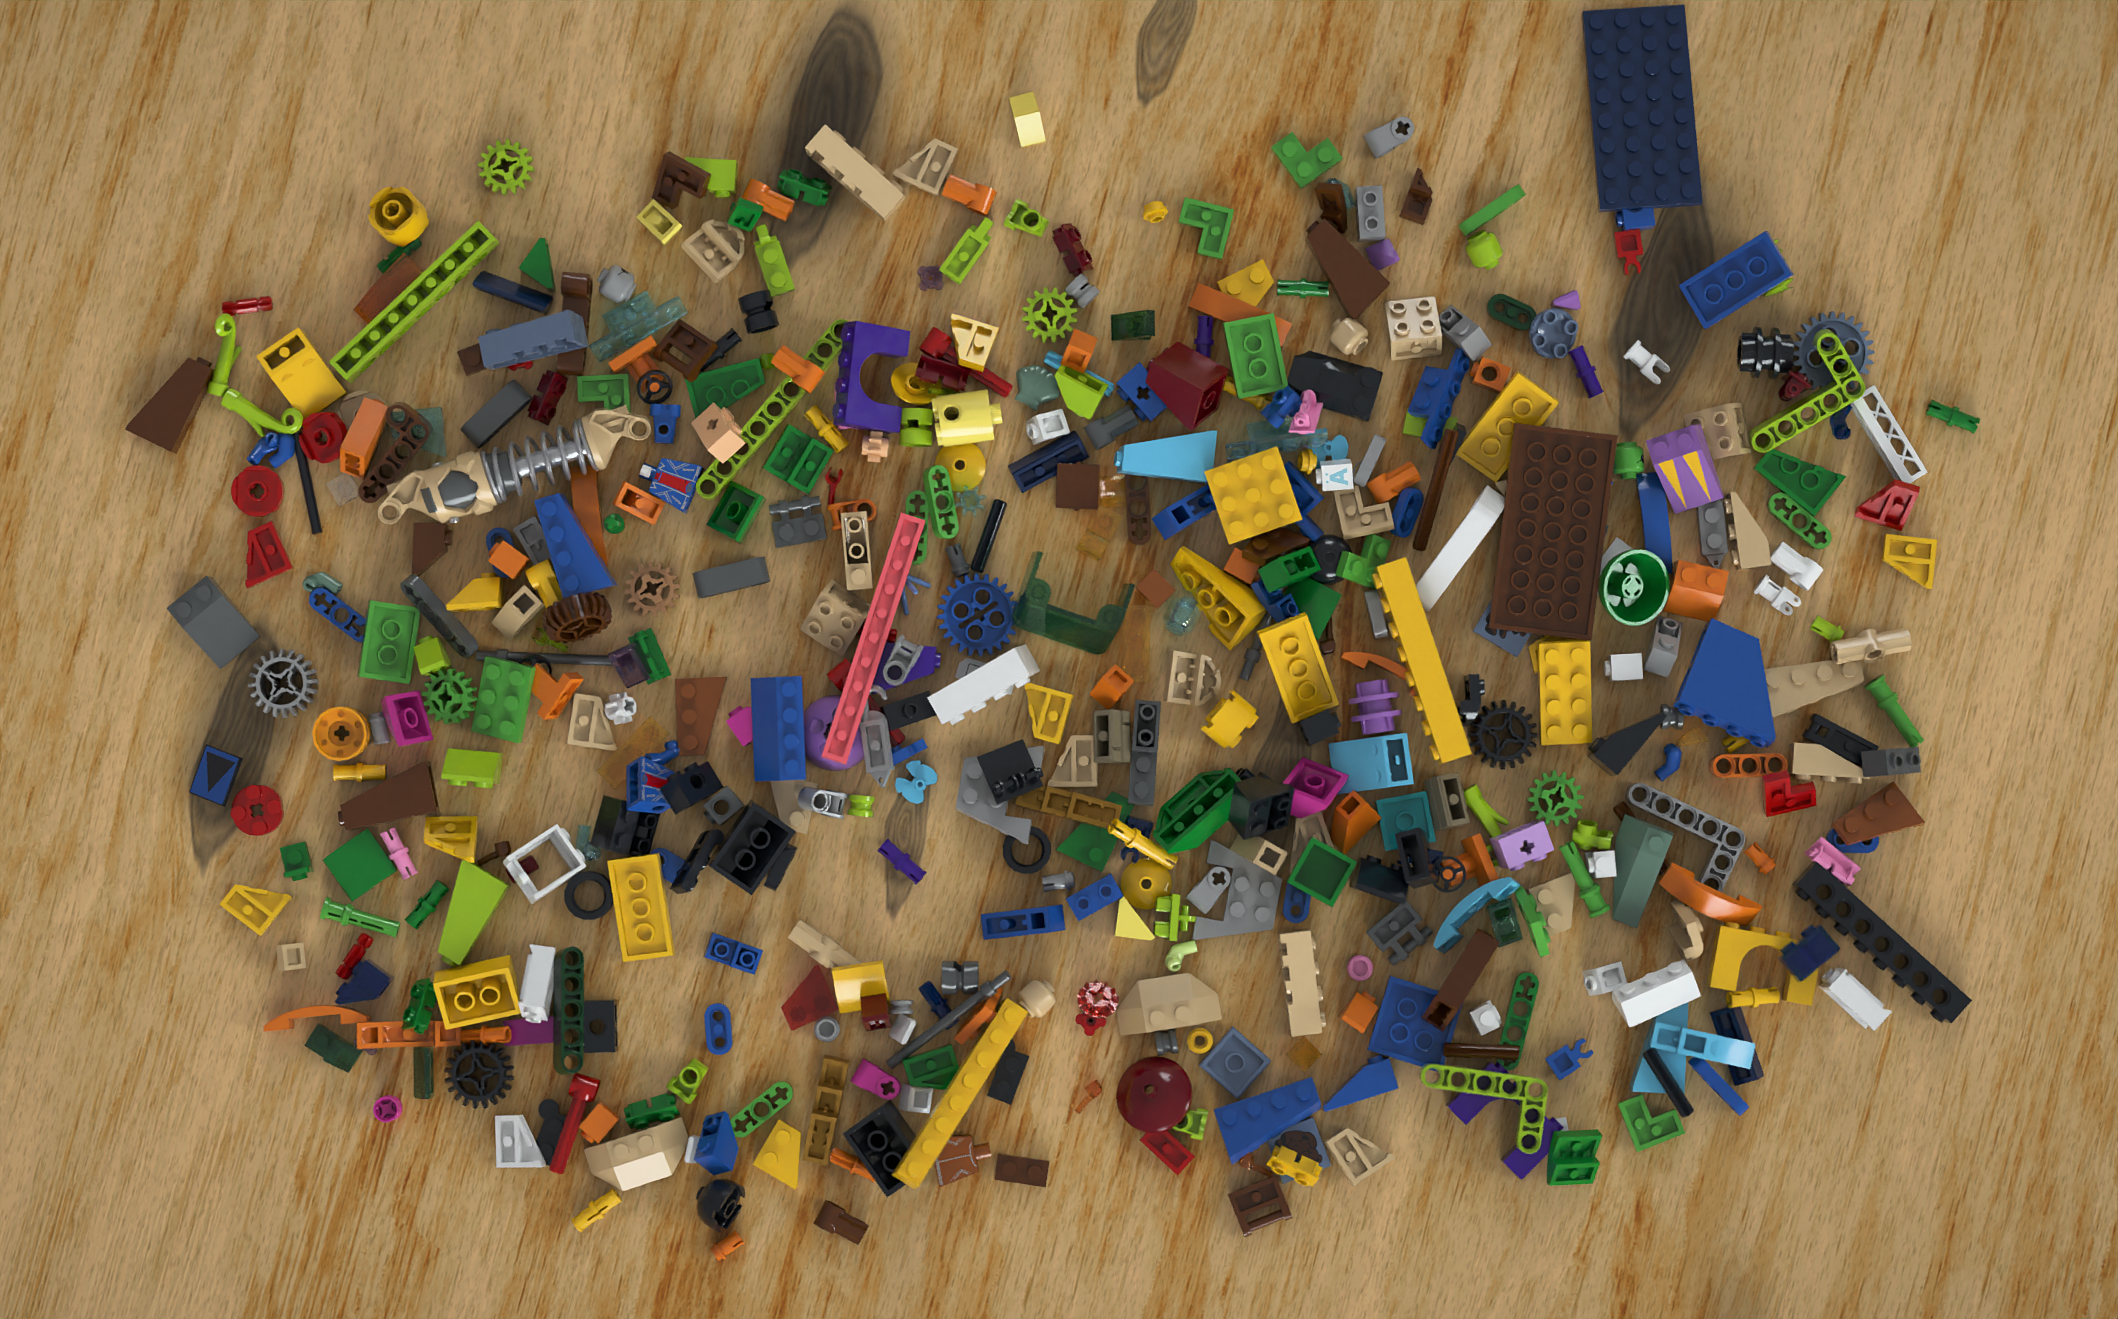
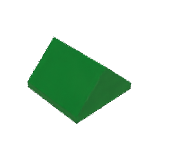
[706,480,766,544]

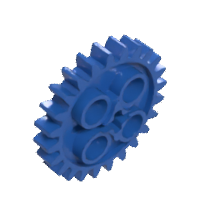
[936,573,1020,657]

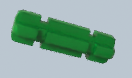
[377,238,422,276]

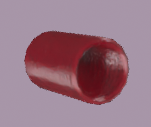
[506,855,539,884]

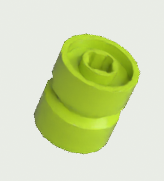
[899,408,933,447]

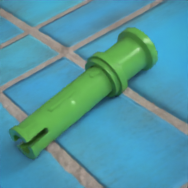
[1864,674,1924,747]
[1559,840,1611,918]
[320,897,401,938]

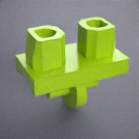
[1153,894,1196,941]

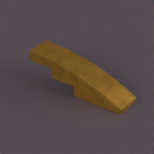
[1014,786,1122,829]
[802,1055,850,1166]

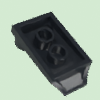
[1287,350,1383,422]

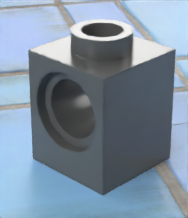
[703,786,745,826]

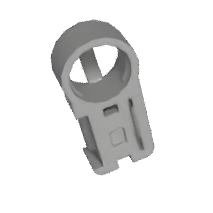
[1353,434,1387,487]

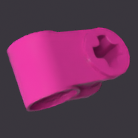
[850,1058,901,1100]

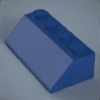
[750,676,806,781]

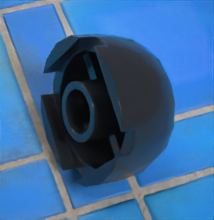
[1308,534,1353,585]
[696,1179,745,1232]

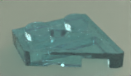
[391,407,447,457]

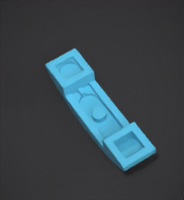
[1433,877,1521,954]

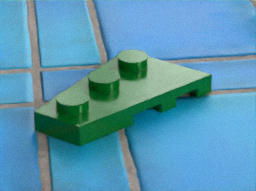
[685,358,766,419]
[1753,449,1847,517]
[1056,791,1134,872]

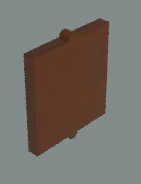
[1055,461,1100,511]

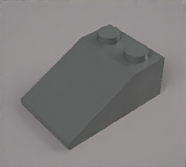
[167,575,261,669]

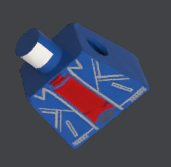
[639,458,704,514]
[626,756,674,814]

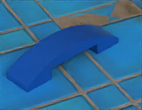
[1635,472,1672,574]

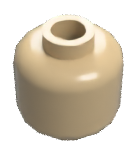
[1330,317,1368,355]
[1017,980,1056,1018]

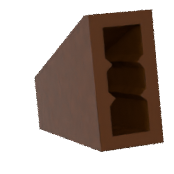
[1305,218,1390,320]
[125,357,214,454]
[338,761,440,831]
[1421,929,1500,1032]

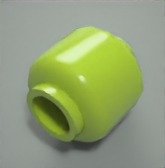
[1465,230,1503,270]

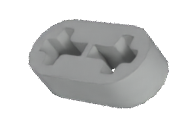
[1364,589,1388,639]

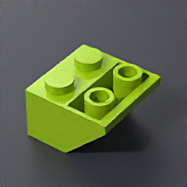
[441,748,503,789]

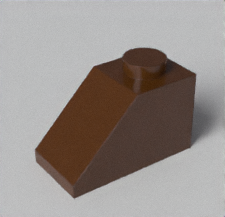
[412,523,453,576]

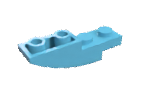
[1649,1021,1755,1069]

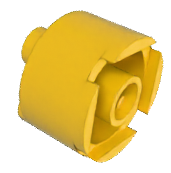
[368,186,429,247]
[1200,689,1259,749]

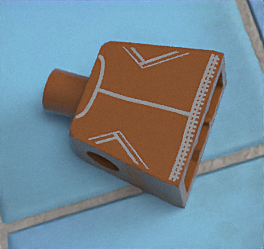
[934,1135,992,1187]

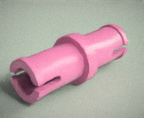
[380,827,418,880]

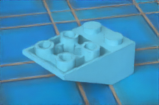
[1328,733,1414,794]

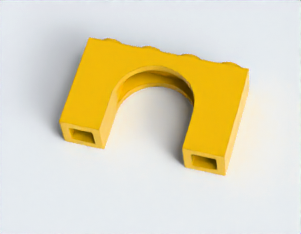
[1706,922,1823,1006]

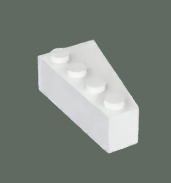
[927,644,1040,725]

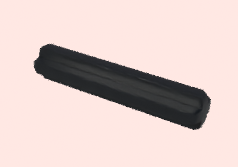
[970,499,1007,573]
[1643,1047,1694,1118]

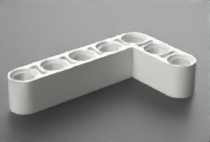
[1416,485,1505,612]

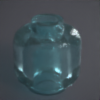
[1163,596,1201,636]

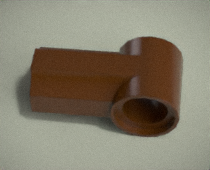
[813,1200,869,1245]

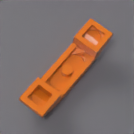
[1188,283,1292,347]
[570,465,608,566]
[1340,652,1416,696]
[1659,863,1762,926]
[263,1005,371,1032]
[356,1020,461,1049]

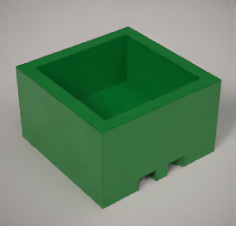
[1285,837,1357,907]

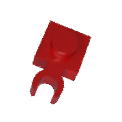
[1613,229,1643,275]

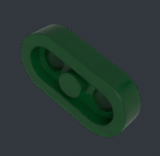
[1487,294,1536,331]

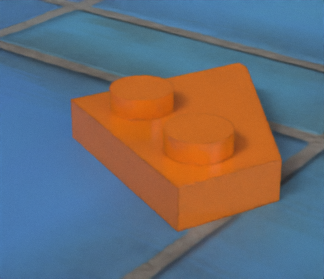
[954,987,1003,1045]

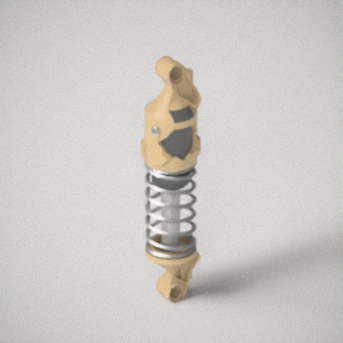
[377,405,651,525]

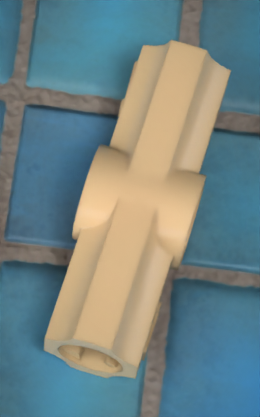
[1830,628,1912,664]
[788,920,862,969]

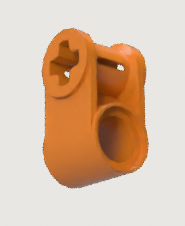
[827,499,878,531]

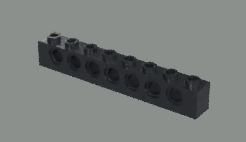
[1793,861,1972,1023]

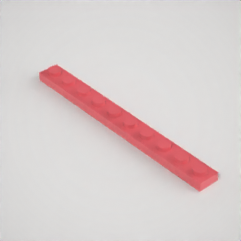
[821,513,926,765]

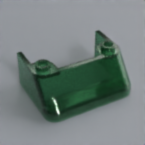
[1011,551,1135,655]

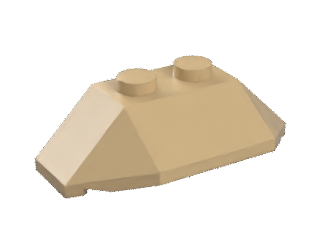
[1116,972,1222,1036]
[584,1117,689,1191]

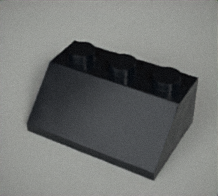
[708,800,796,895]
[843,1099,934,1197]

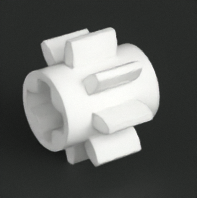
[605,692,637,725]

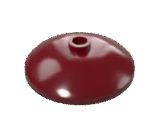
[1116,1056,1193,1133]

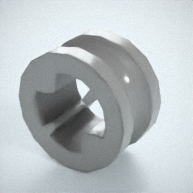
[890,1000,913,1014]

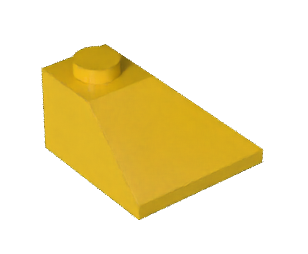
[446,573,505,613]

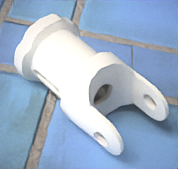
[1623,340,1670,384]
[1753,574,1801,615]

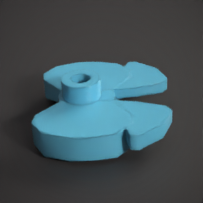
[1308,434,1348,469]
[895,760,937,804]

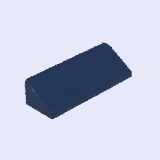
[472,271,553,315]
[1008,430,1089,493]
[1710,1006,1764,1086]

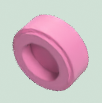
[1347,955,1373,981]

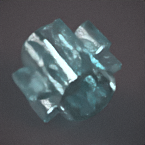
[955,486,986,517]

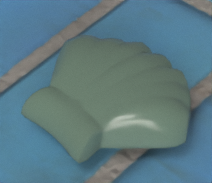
[1015,365,1060,412]

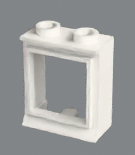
[503,824,586,904]
[518,944,556,1023]
[1819,968,1892,1031]

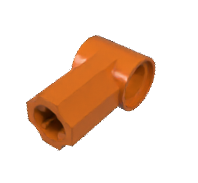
[942,175,997,216]
[741,179,795,222]
[771,345,825,394]
[1366,460,1421,504]

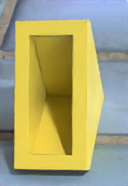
[1009,92,1046,148]
[1115,896,1155,941]

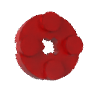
[299,412,348,463]
[231,465,284,517]
[230,785,284,836]

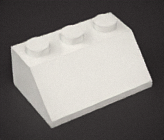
[1612,959,1701,1027]

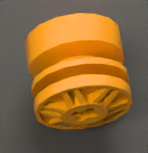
[312,706,371,761]

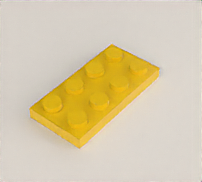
[1456,371,1559,482]
[1257,612,1339,724]
[1537,640,1592,745]
[607,853,675,962]

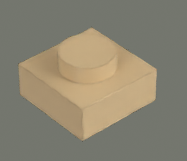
[276,942,306,971]

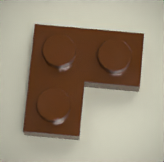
[652,151,711,210]

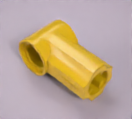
[525,558,563,610]

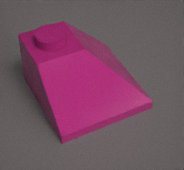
[381,690,434,747]
[1283,757,1349,819]

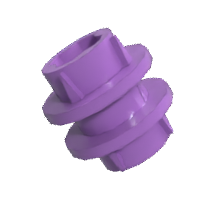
[1348,679,1402,735]

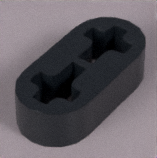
[764,843,797,891]

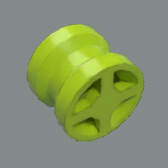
[848,794,875,817]

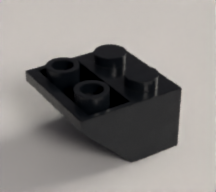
[1228,776,1294,840]
[590,795,660,856]

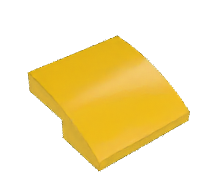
[832,960,891,1014]

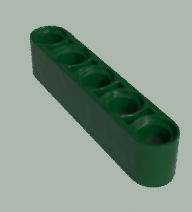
[553,947,584,1075]

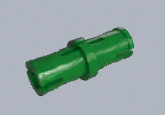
[1277,278,1329,298]
[1926,399,1980,434]
[404,879,450,930]

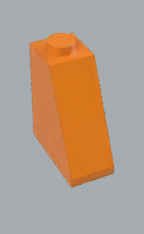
[340,397,389,480]

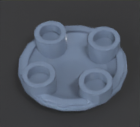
[1529,308,1578,359]

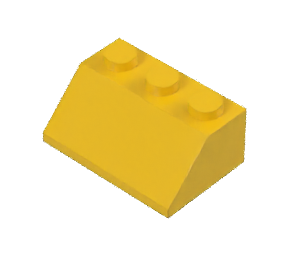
[433,955,521,1030]

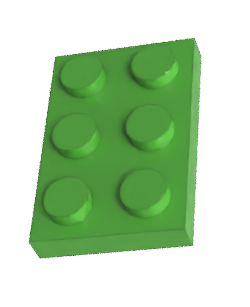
[1222,313,1288,399]
[357,600,421,684]
[471,656,536,743]

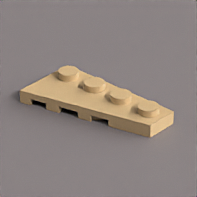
[1764,660,1864,719]

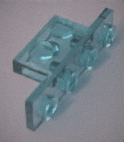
[589,291,688,362]
[1225,417,1328,460]

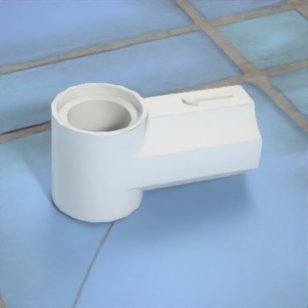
[1770,542,1823,591]

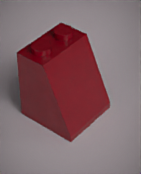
[1146,341,1229,431]

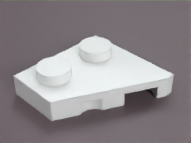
[495,1115,546,1168]

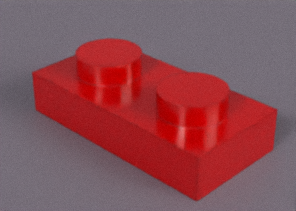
[1139,1130,1195,1176]

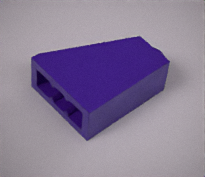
[871,643,941,694]

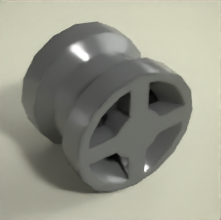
[1660,704,1684,730]
[1154,1028,1178,1056]

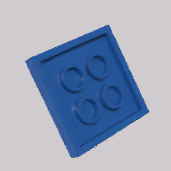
[1367,976,1463,1072]

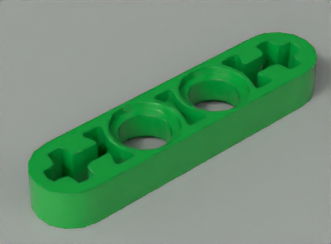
[1495,972,1539,1071]

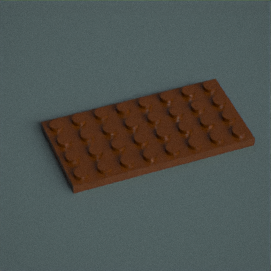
[1488,423,1618,640]

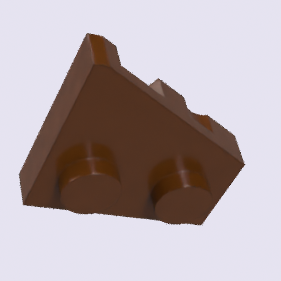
[1242,527,1310,567]

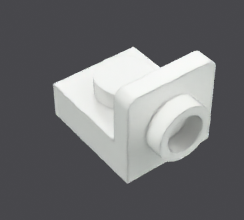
[1026,409,1070,445]
[1583,961,1627,996]

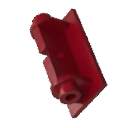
[1052,223,1094,278]
[915,354,970,392]
[527,370,568,426]
[1778,371,1812,402]

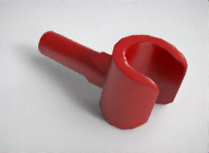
[825,467,843,505]

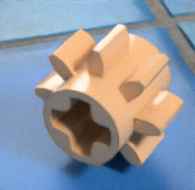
[862,430,889,462]

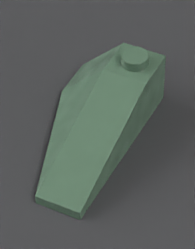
[1612,814,1674,928]

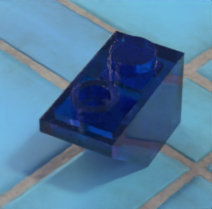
[335,959,394,1005]

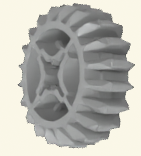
[248,649,319,718]

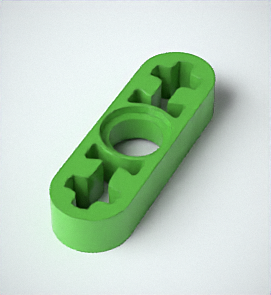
[1458,184,1526,237]
[923,465,959,539]
[905,490,929,565]
[1767,493,1832,550]
[730,1081,794,1138]

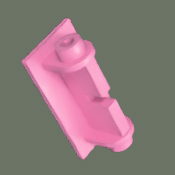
[1289,390,1323,434]
[1804,836,1861,886]

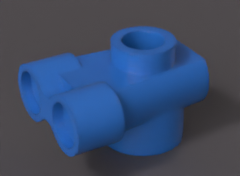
[1260,385,1303,429]
[650,404,681,444]

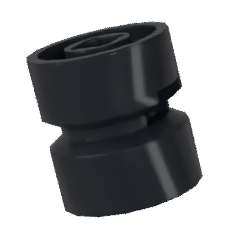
[738,290,779,334]

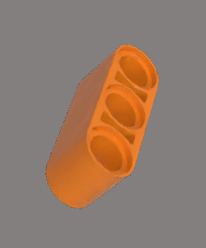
[1709,753,1787,778]

